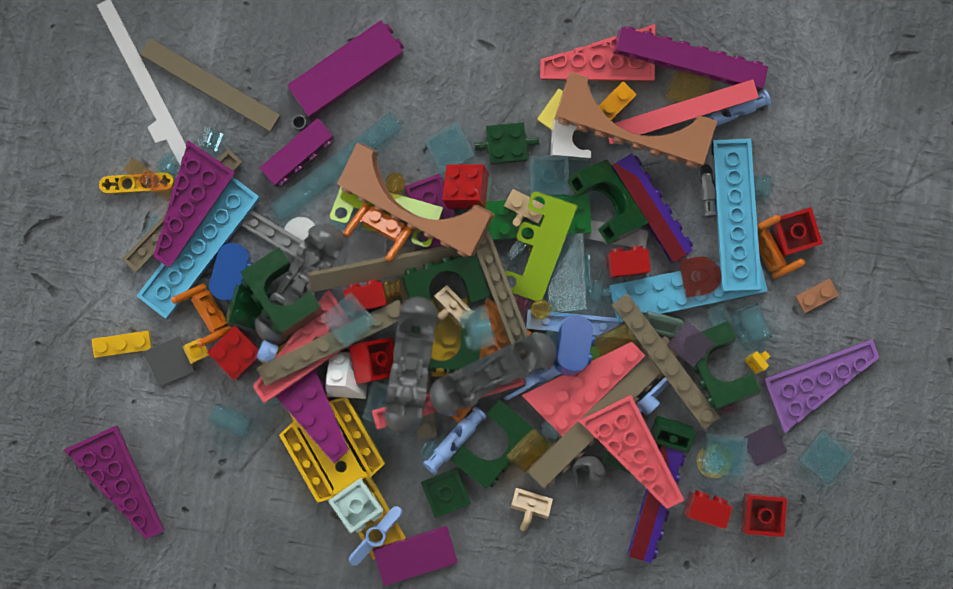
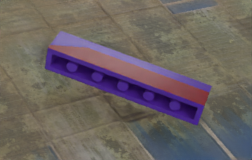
[612,153,693,264]
[627,444,686,563]

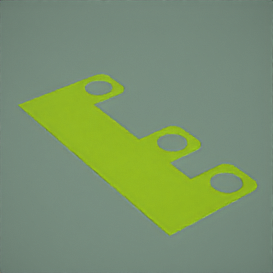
[330,187,443,247]
[505,191,577,303]

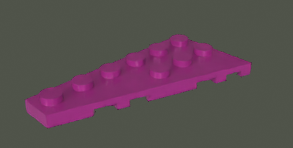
[153,140,236,268]
[259,369,350,463]
[63,425,165,539]

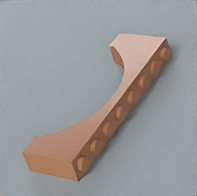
[554,72,717,169]
[337,143,495,257]

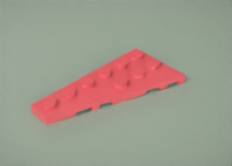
[540,24,655,82]
[253,289,351,403]
[522,341,645,436]
[579,395,684,509]

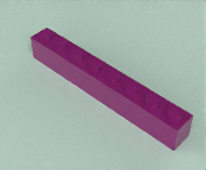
[613,26,768,92]

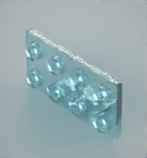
[548,233,591,312]

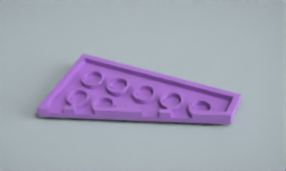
[763,339,879,433]

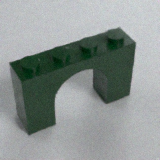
[567,159,648,246]
[240,247,324,338]
[401,252,490,302]
[683,321,761,412]
[411,323,482,373]
[450,399,535,489]

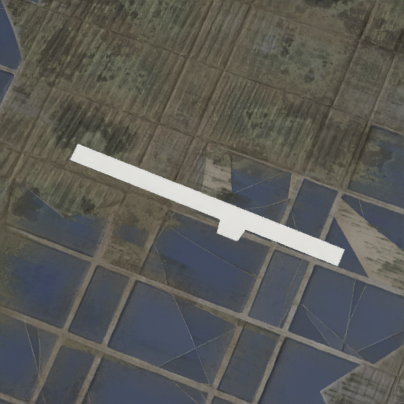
[97,0,186,166]

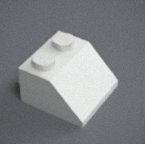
[326,352,368,399]

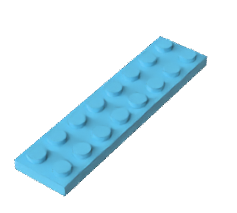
[712,139,762,292]
[137,177,261,320]
[609,262,768,324]

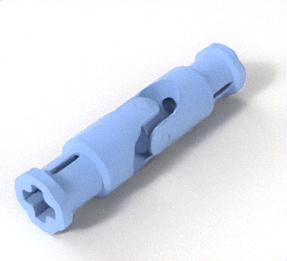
[694,89,771,127]
[423,407,487,475]

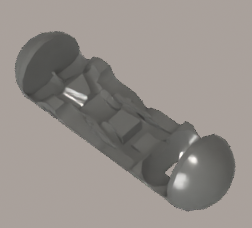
[255,223,344,344]
[383,297,439,433]
[430,332,557,416]

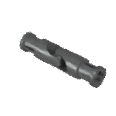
[698,139,717,217]

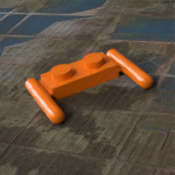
[342,203,413,262]
[757,214,805,279]
[171,283,232,347]

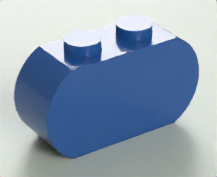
[209,243,253,301]
[554,315,595,376]

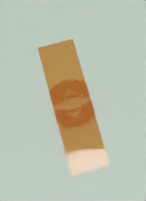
[124,157,173,202]

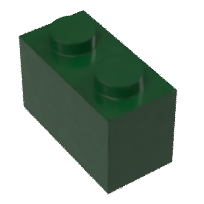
[650,416,695,453]

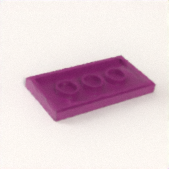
[405,173,456,249]
[373,526,458,586]

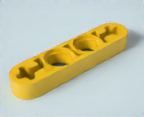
[99,172,175,194]

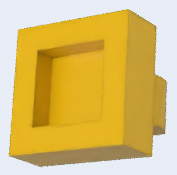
[183,338,209,364]
[744,350,770,374]

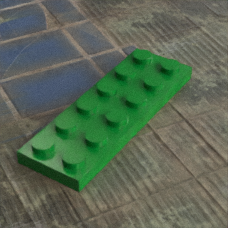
[485,195,592,240]

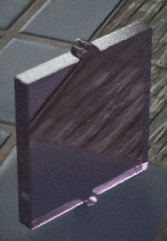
[667,322,714,367]
[742,423,787,466]

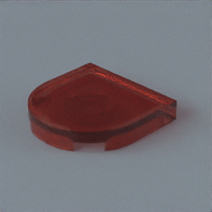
[679,256,721,298]

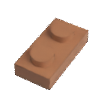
[795,279,839,313]

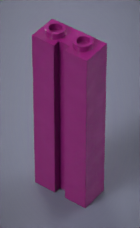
[287,20,404,119]

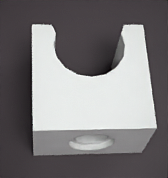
[550,119,591,161]

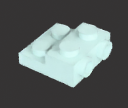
[328,478,383,533]

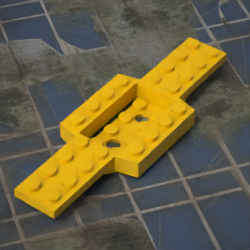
[261,342,406,560]

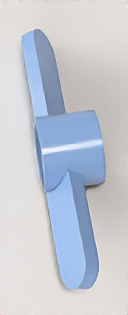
[256,340,279,363]
[503,365,561,401]
[636,378,670,416]
[349,506,403,566]

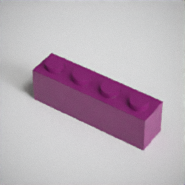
[259,118,334,187]

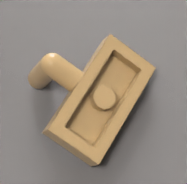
[504,189,545,227]
[432,285,473,328]
[510,488,553,531]

